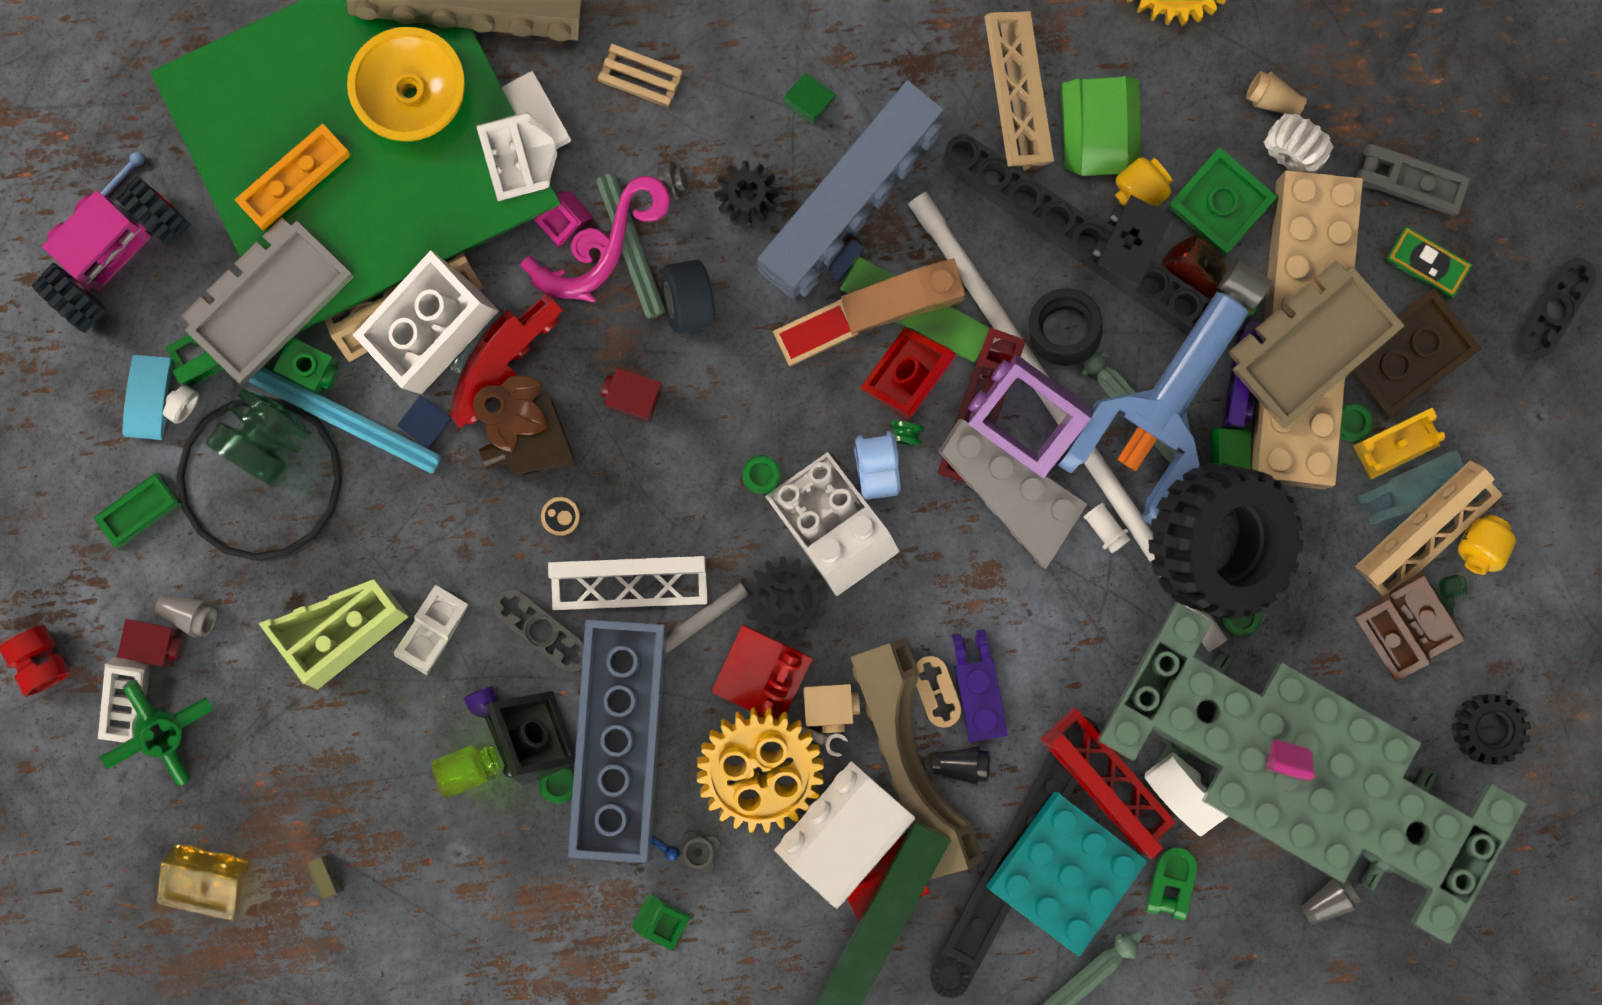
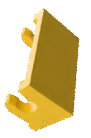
[1353,407,1445,480]

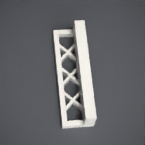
[548,556,708,610]

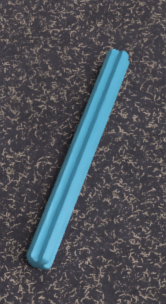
[248,367,441,473]

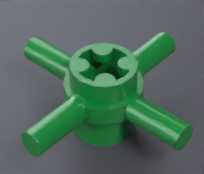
[99,680,213,786]

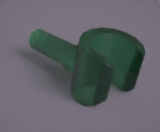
[1439,575,1467,617]

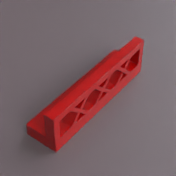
[1040,707,1176,859]

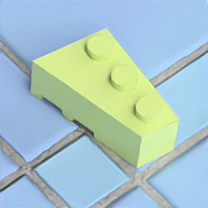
[258,579,409,690]

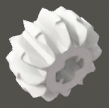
[1264,114,1334,173]

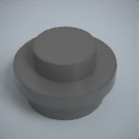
[657,161,688,200]

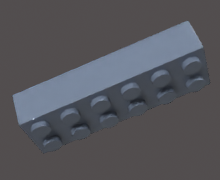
[757,80,944,301]
[568,620,668,863]

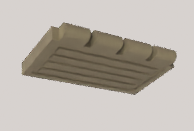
[1228,261,1405,429]

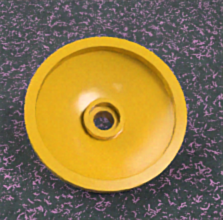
[347,27,465,141]

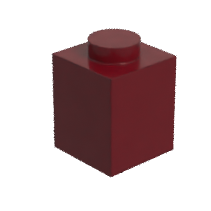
[601,368,663,423]
[117,619,184,667]

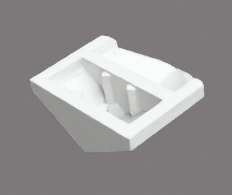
[476,112,557,201]

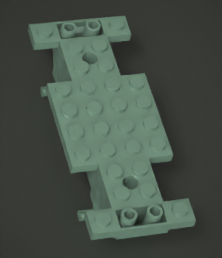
[1097,602,1527,945]

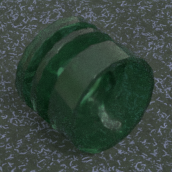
[205,388,312,488]

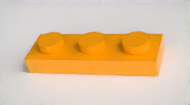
[234,123,351,231]

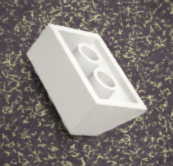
[353,250,499,394]
[774,761,916,909]

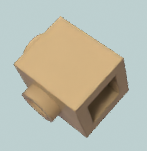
[804,684,860,733]

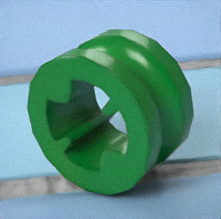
[890,421,924,447]

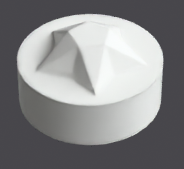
[163,384,199,424]

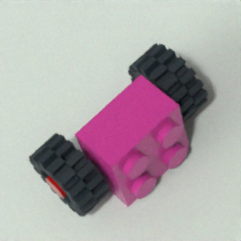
[31,176,190,333]

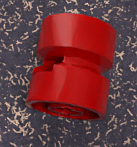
[0,625,71,697]

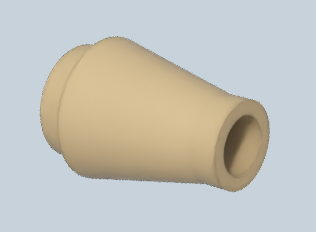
[1246,71,1307,115]

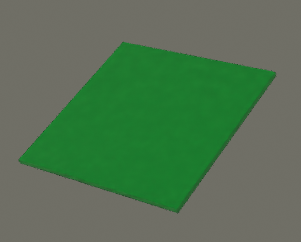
[150,0,561,333]

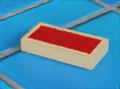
[773,299,858,367]

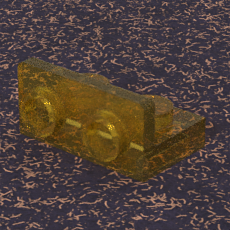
[157,845,249,921]

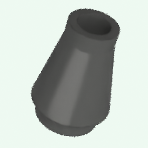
[1300,878,1362,926]

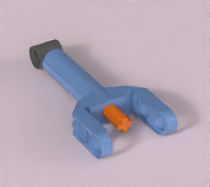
[1057,259,1272,525]

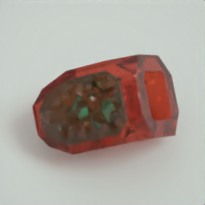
[1162,235,1228,298]

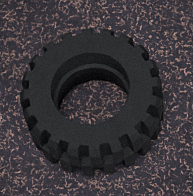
[1149,463,1303,619]

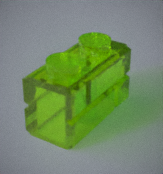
[431,743,501,798]

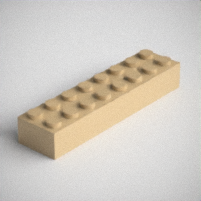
[1251,171,1363,490]

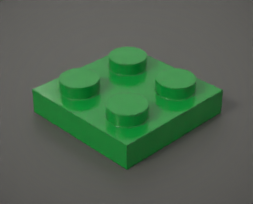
[1167,147,1277,256]

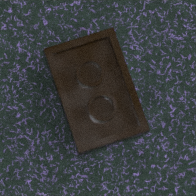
[1350,288,1482,420]

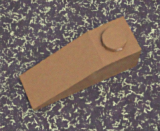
[841,258,965,334]

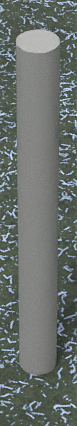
[666,583,749,654]

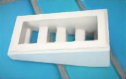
[98,657,151,743]

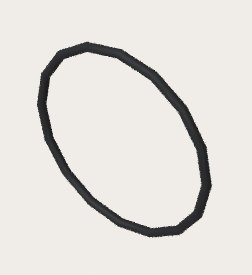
[176,396,342,561]

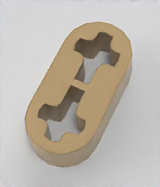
[916,656,961,728]

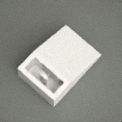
[765,452,900,596]

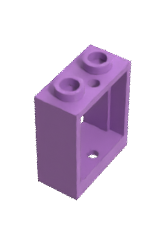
[968,354,1091,479]

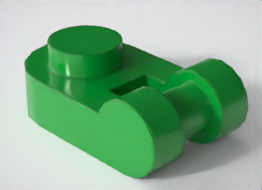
[1145,847,1197,921]

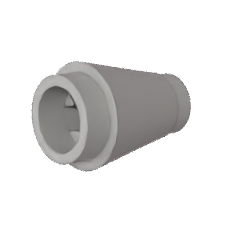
[155,594,217,638]

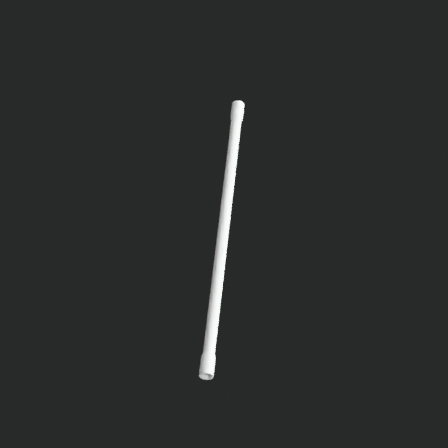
[908,192,1228,652]

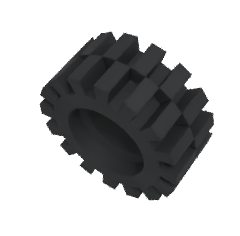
[1452,694,1531,765]

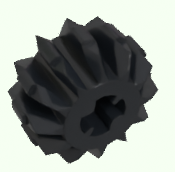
[714,161,780,227]

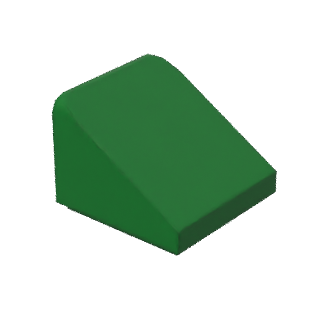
[783,72,836,126]
[632,894,691,951]

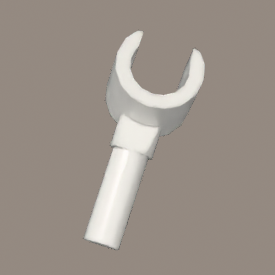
[799,726,848,757]

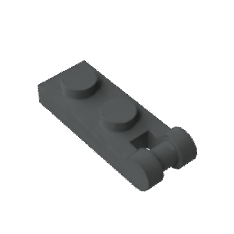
[1355,144,1470,216]

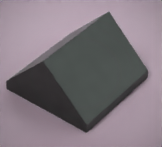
[487,691,575,786]

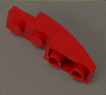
[449,294,563,428]

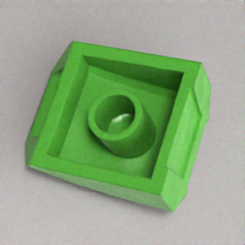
[1059,76,1141,176]

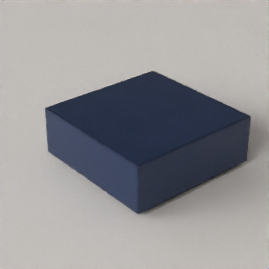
[828,240,864,283]
[397,395,453,450]

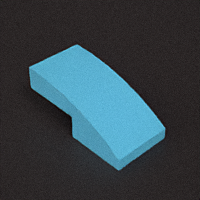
[122,355,174,440]

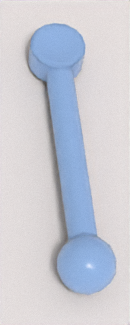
[100,152,145,197]

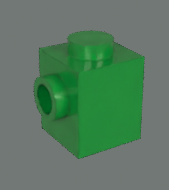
[273,337,340,396]

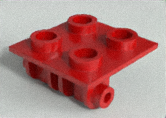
[711,624,813,720]

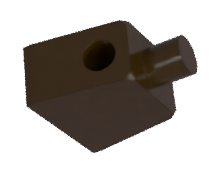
[479,392,577,477]

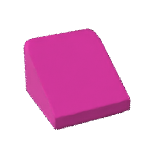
[534,191,593,248]
[1265,740,1315,781]

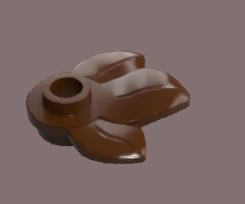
[473,375,548,452]

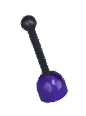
[463,686,513,778]

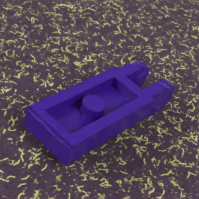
[1222,321,1264,430]
[952,629,1008,743]

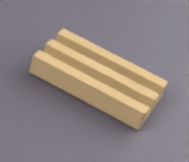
[598,44,683,108]

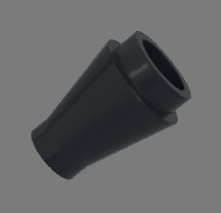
[933,746,990,785]

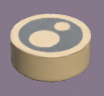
[541,497,581,536]

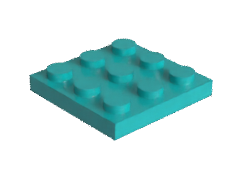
[985,791,1148,957]

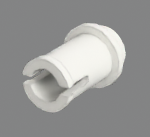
[1084,503,1130,554]

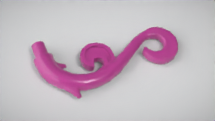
[520,176,671,303]

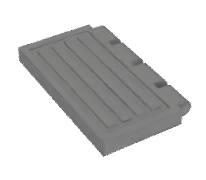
[181,217,354,387]

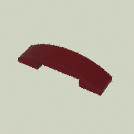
[937,327,1026,483]

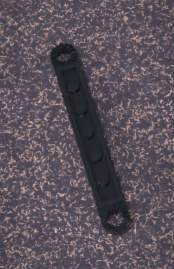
[930,716,1100,998]

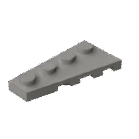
[938,419,1087,569]

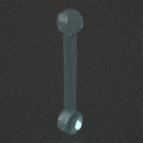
[450,305,502,375]

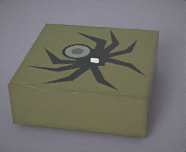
[308,854,344,899]

